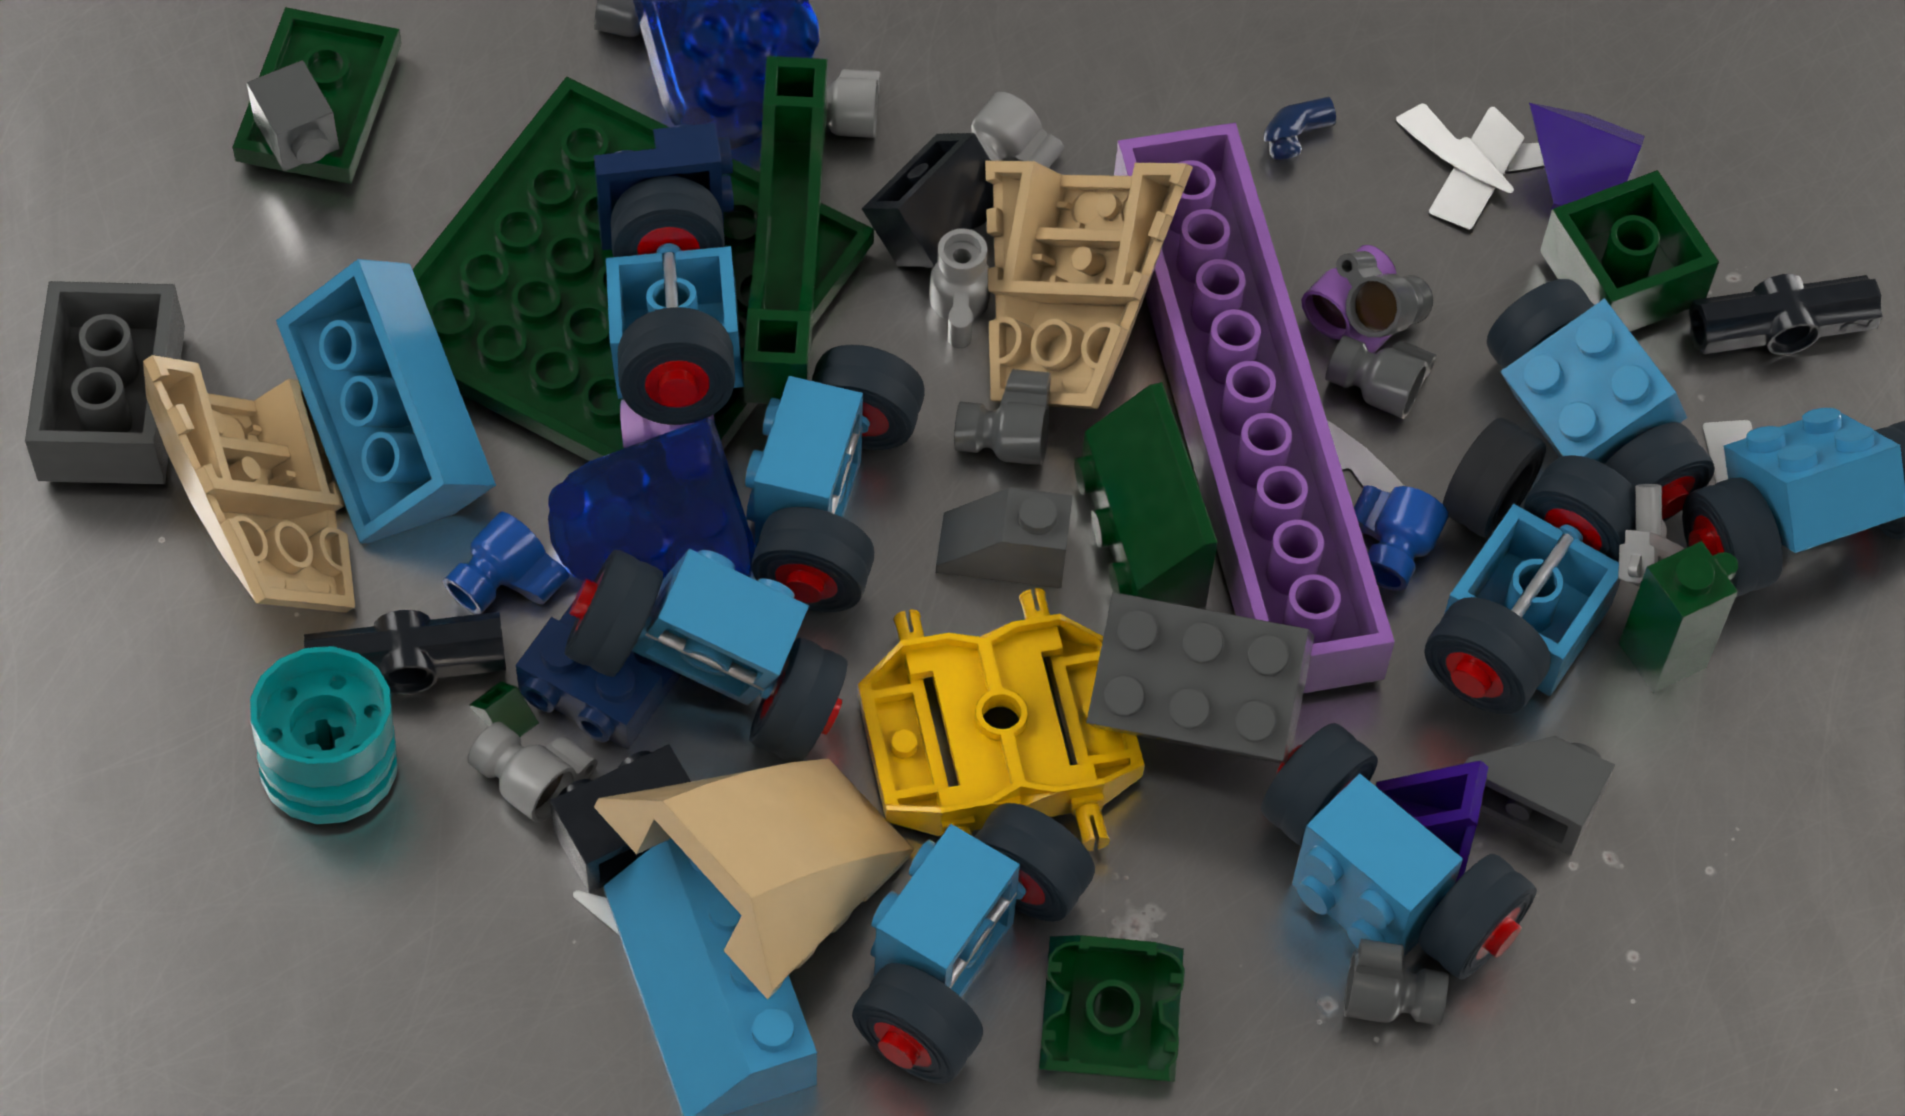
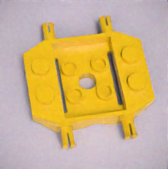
[857,588,1145,851]

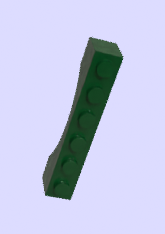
[744,56,828,404]

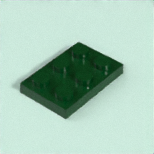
[232,7,402,184]

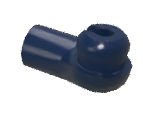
[1263,97,1336,161]

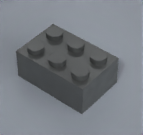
[25,281,185,484]
[1086,592,1315,764]

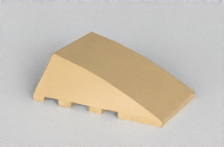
[985,160,1193,409]
[143,355,355,613]
[594,758,914,1000]

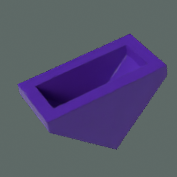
[1529,102,1645,210]
[1375,760,1489,883]

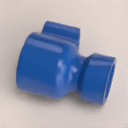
[1354,485,1449,591]
[443,511,570,614]

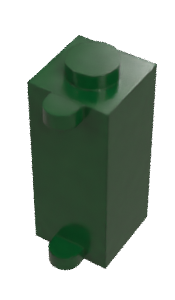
[1618,541,1738,693]

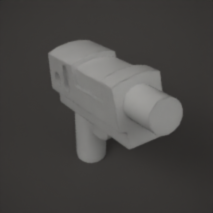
[1618,484,1685,587]

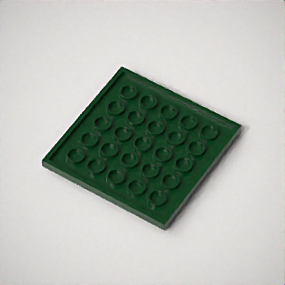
[412,76,874,509]

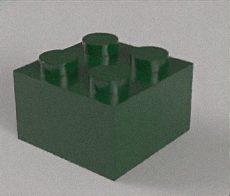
[1540,170,1719,332]

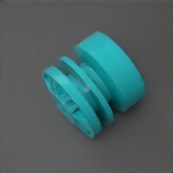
[250,646,398,824]

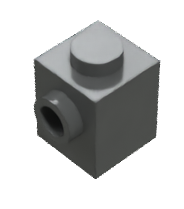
[246,60,339,172]

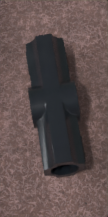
[1689,274,1883,355]
[304,610,506,695]

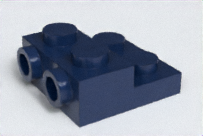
[594,123,734,251]
[515,601,682,749]

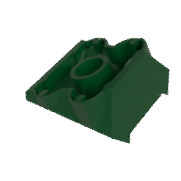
[1039,935,1185,1082]

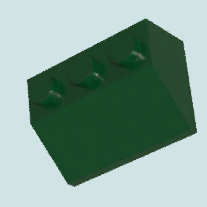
[1074,382,1218,608]

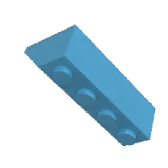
[276,259,496,543]
[604,838,817,1116]

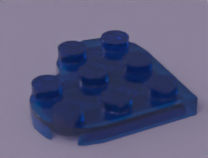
[633,0,820,149]
[548,418,755,582]

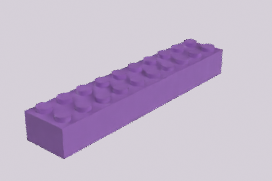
[1114,123,1395,693]

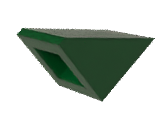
[469,681,539,737]

